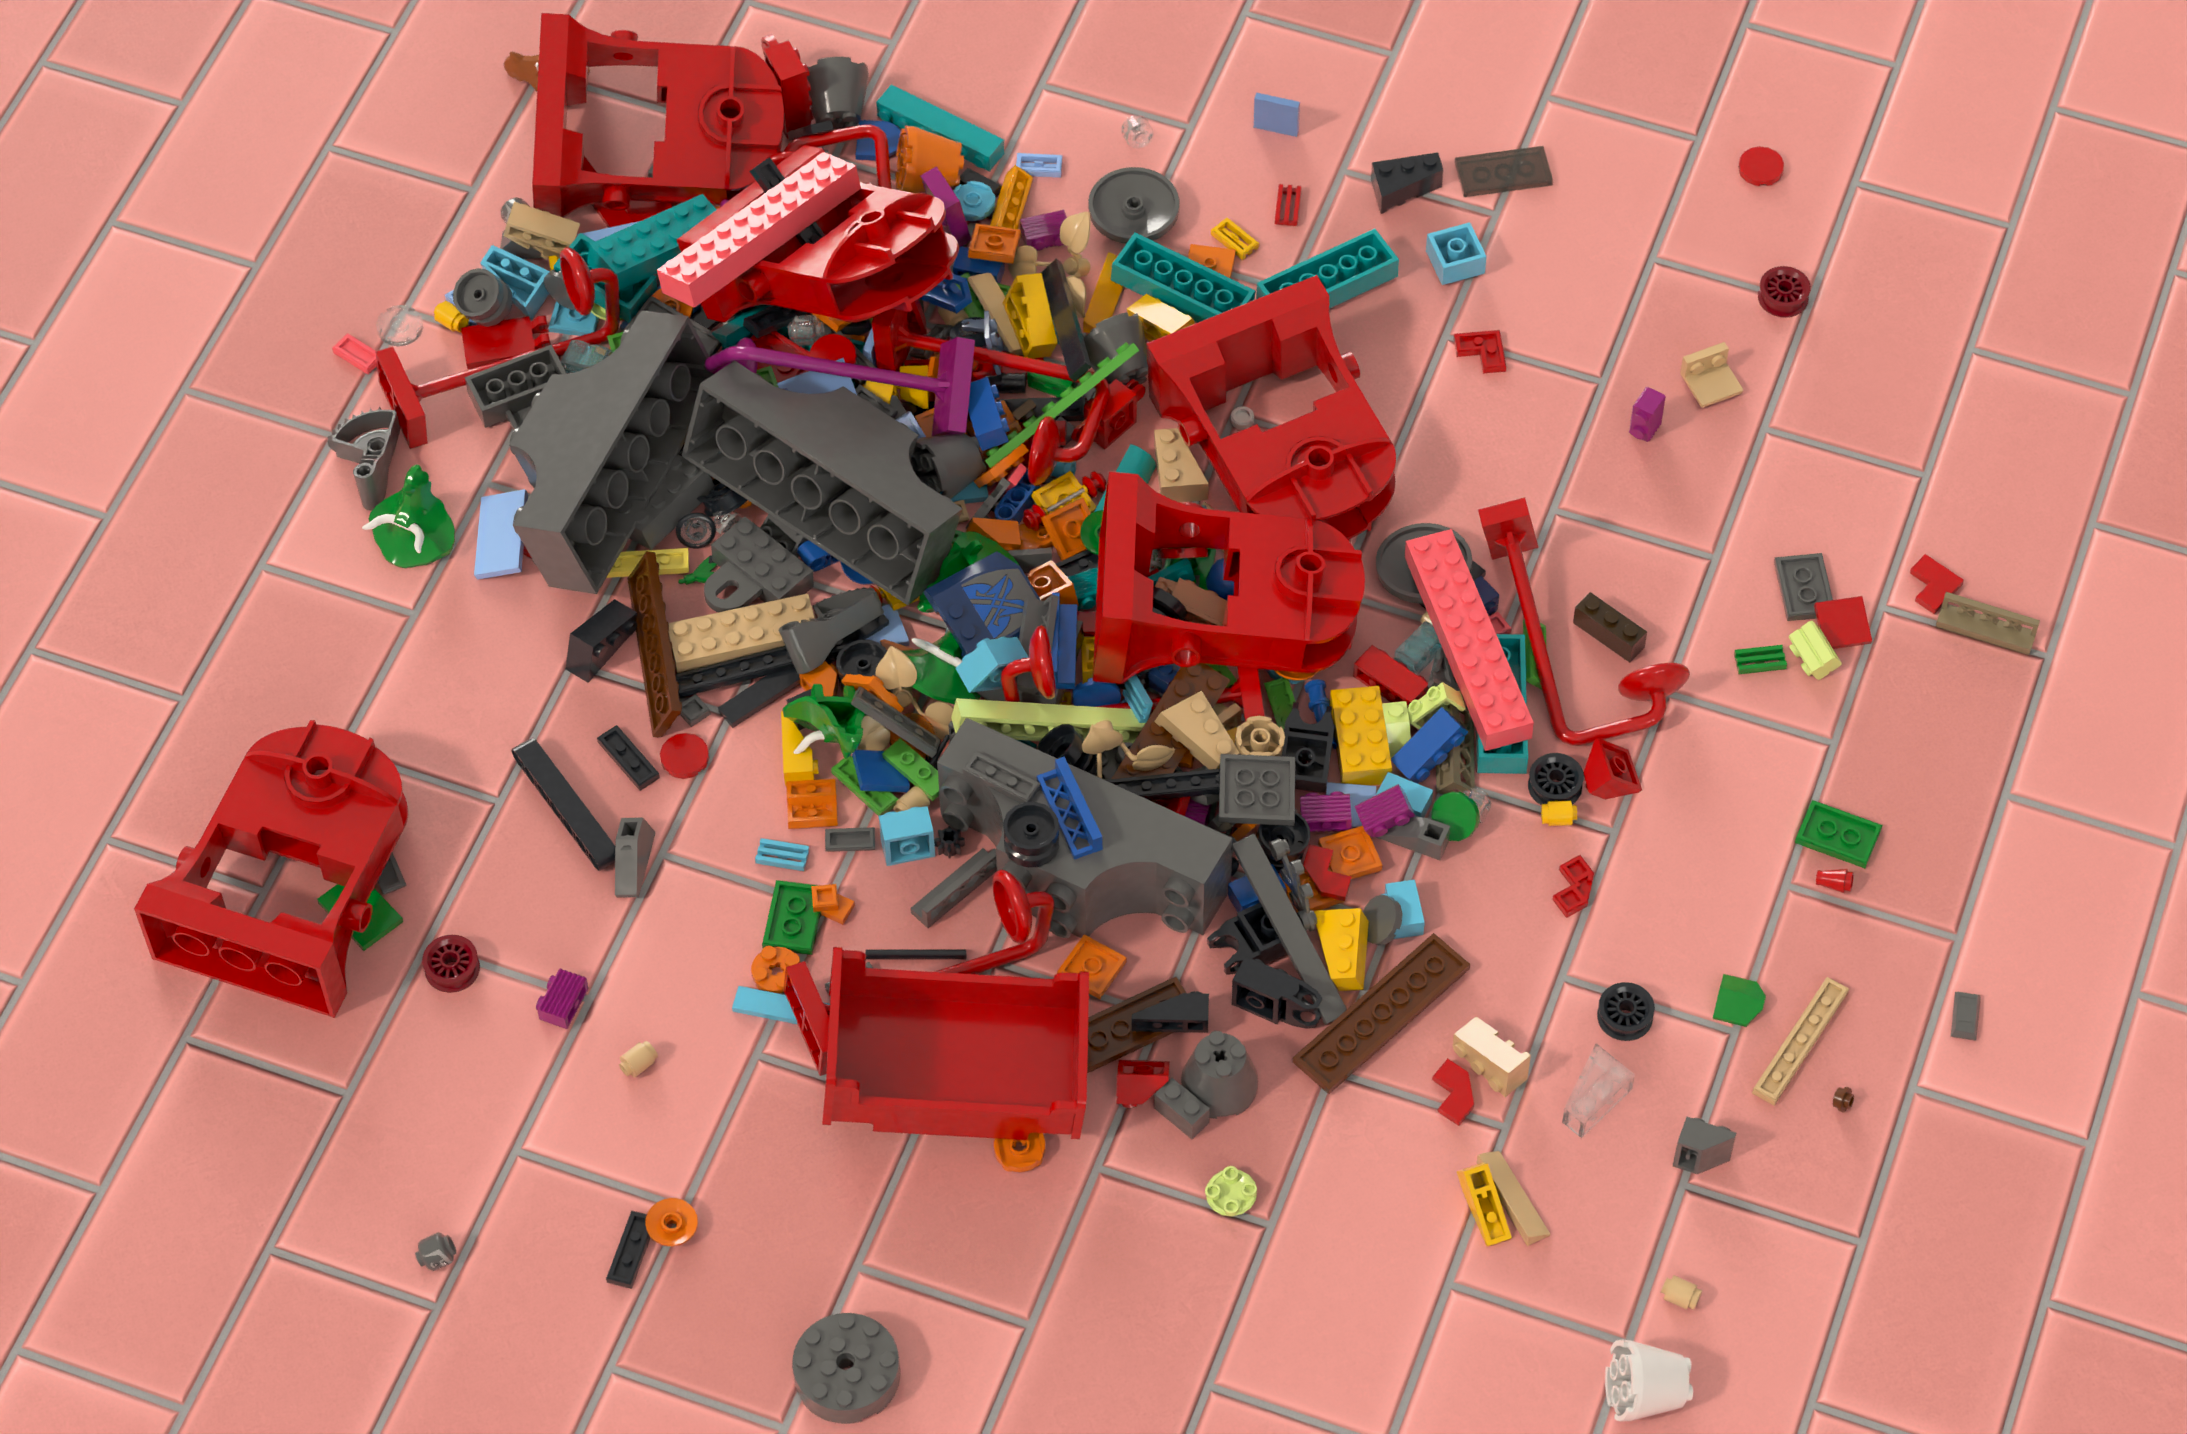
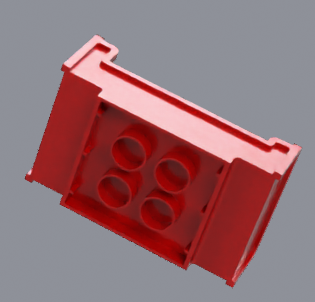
[822,947,1089,1140]

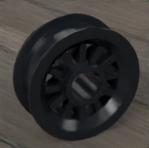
[697,478,747,517]
[1528,753,1584,805]
[1597,982,1655,1041]

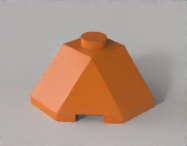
[1028,560,1079,606]

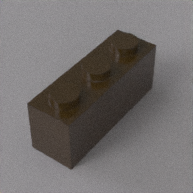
[1573,592,1647,663]

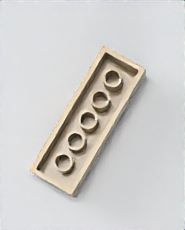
[668,594,815,674]

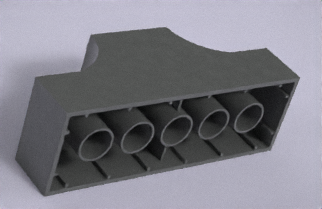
[509,310,714,594]
[682,361,963,605]
[937,717,1232,938]

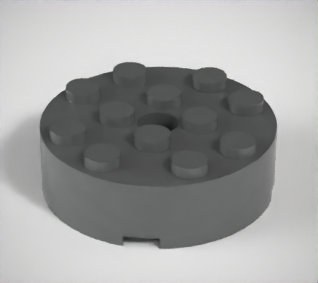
[792,1313,900,1424]

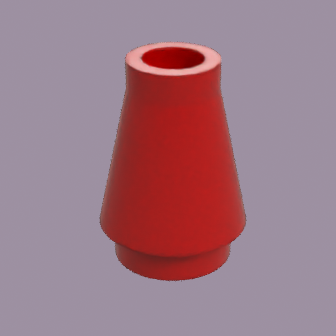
[1816,869,1854,893]

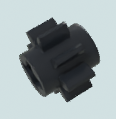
[934,826,965,858]

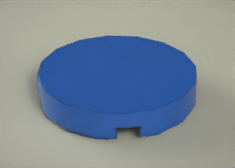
[1072,677,1121,707]

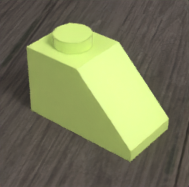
[1382,701,1411,758]

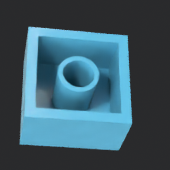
[1426,222,1487,285]
[955,636,1028,693]
[879,806,935,866]

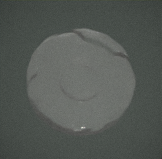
[376,305,423,347]

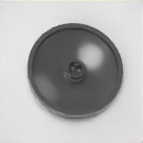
[1088,167,1179,244]
[1376,523,1472,603]

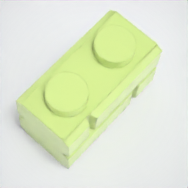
[1789,620,1842,680]

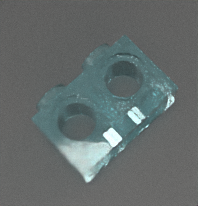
[1394,621,1442,675]

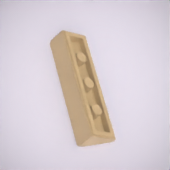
[967,273,1023,356]
[1477,1151,1550,1246]

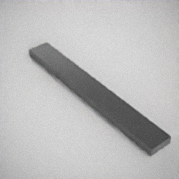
[1232,834,1347,1025]

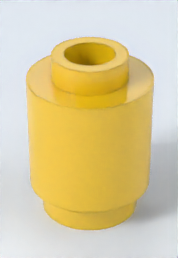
[434,301,469,332]
[1541,801,1577,826]

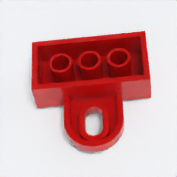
[761,34,814,139]

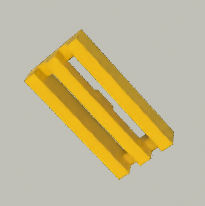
[1211,217,1259,260]

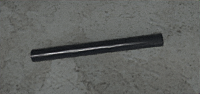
[865,949,966,960]

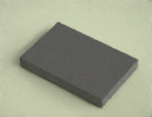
[1774,553,1833,621]

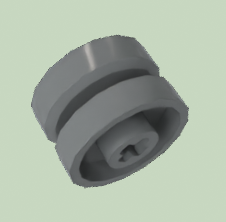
[453,268,513,327]

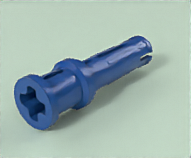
[1304,679,1337,749]

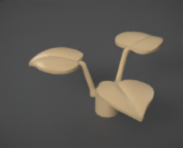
[1008,212,1091,318]
[858,646,954,751]
[1082,720,1175,779]

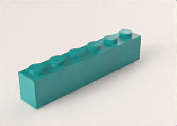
[876,84,1004,172]

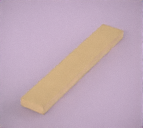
[1752,977,1849,1106]

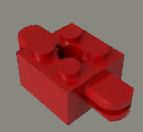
[1071,379,1146,450]

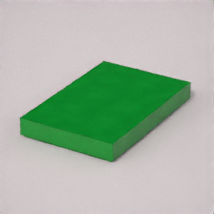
[1795,800,1883,868]
[762,880,821,955]
[317,884,403,951]

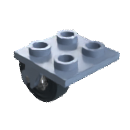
[950,310,1004,375]

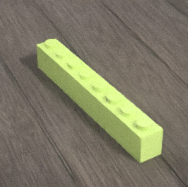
[951,698,1145,746]

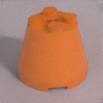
[895,125,964,193]

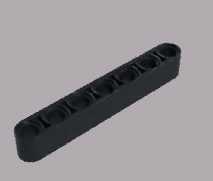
[511,737,615,871]

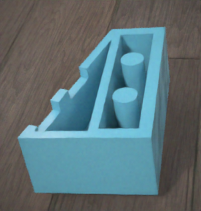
[480,245,550,321]

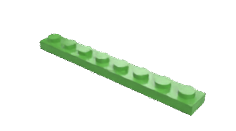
[985,342,1139,468]

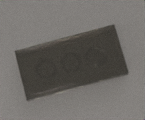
[1455,146,1553,197]

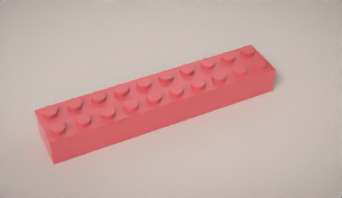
[657,152,861,308]
[1405,529,1534,751]

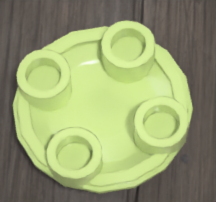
[1205,1166,1257,1216]

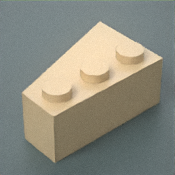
[503,202,580,260]
[1154,428,1209,502]
[1154,691,1240,769]
[1453,1017,1531,1097]

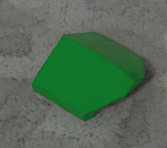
[1713,974,1766,1027]

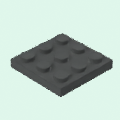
[1219,754,1295,826]

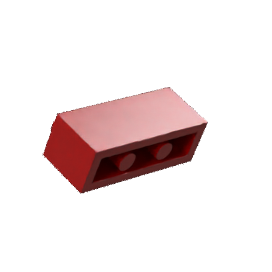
[1353,645,1429,708]

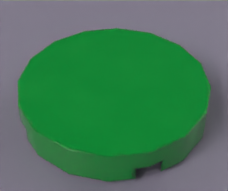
[1431,791,1480,841]

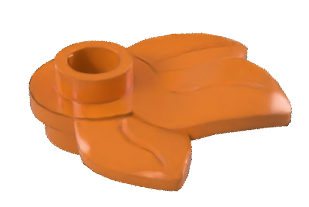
[1019,524,1053,550]

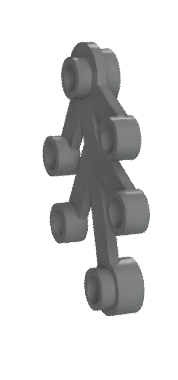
[1269,838,1317,932]

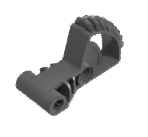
[327,407,401,511]
[779,587,884,674]

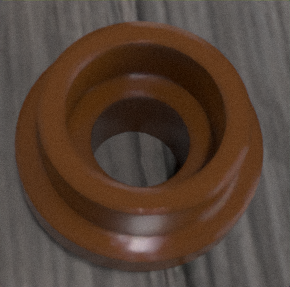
[1833,1087,1854,1112]

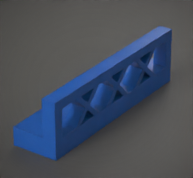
[919,273,972,314]
[1051,593,1078,689]
[1037,757,1103,860]

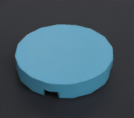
[953,181,996,221]

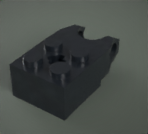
[1281,702,1334,793]
[1207,903,1287,975]
[1232,956,1322,1029]

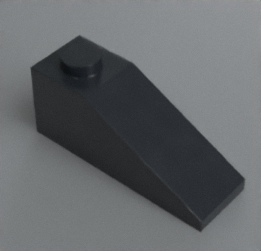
[1132,991,1209,1033]

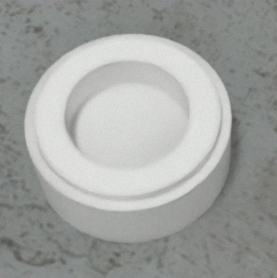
[1231,406,1254,430]

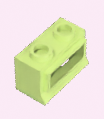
[1407,682,1466,730]

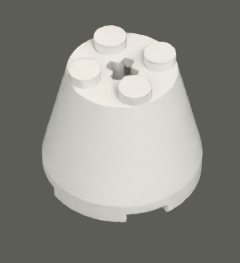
[1605,1340,1693,1421]

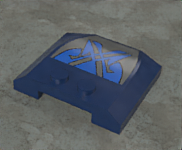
[924,551,1041,657]

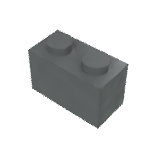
[1154,1078,1210,1139]

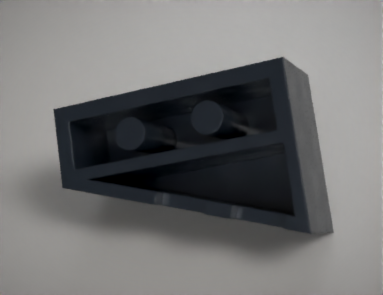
[1371,152,1443,214]
[565,599,637,683]

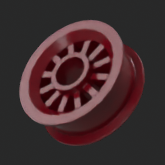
[1758,266,1811,318]
[422,935,480,993]

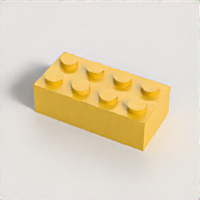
[1330,686,1392,786]

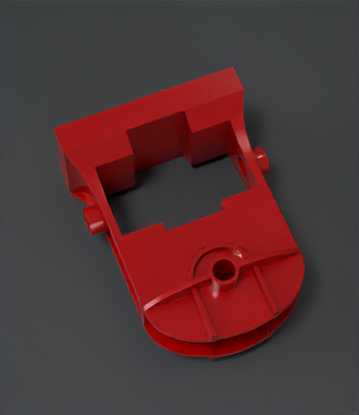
[532,13,784,218]
[677,145,959,323]
[1146,275,1396,540]
[1092,472,1365,684]
[134,720,409,1018]

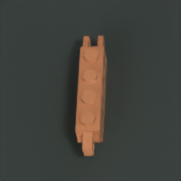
[1155,577,1227,626]

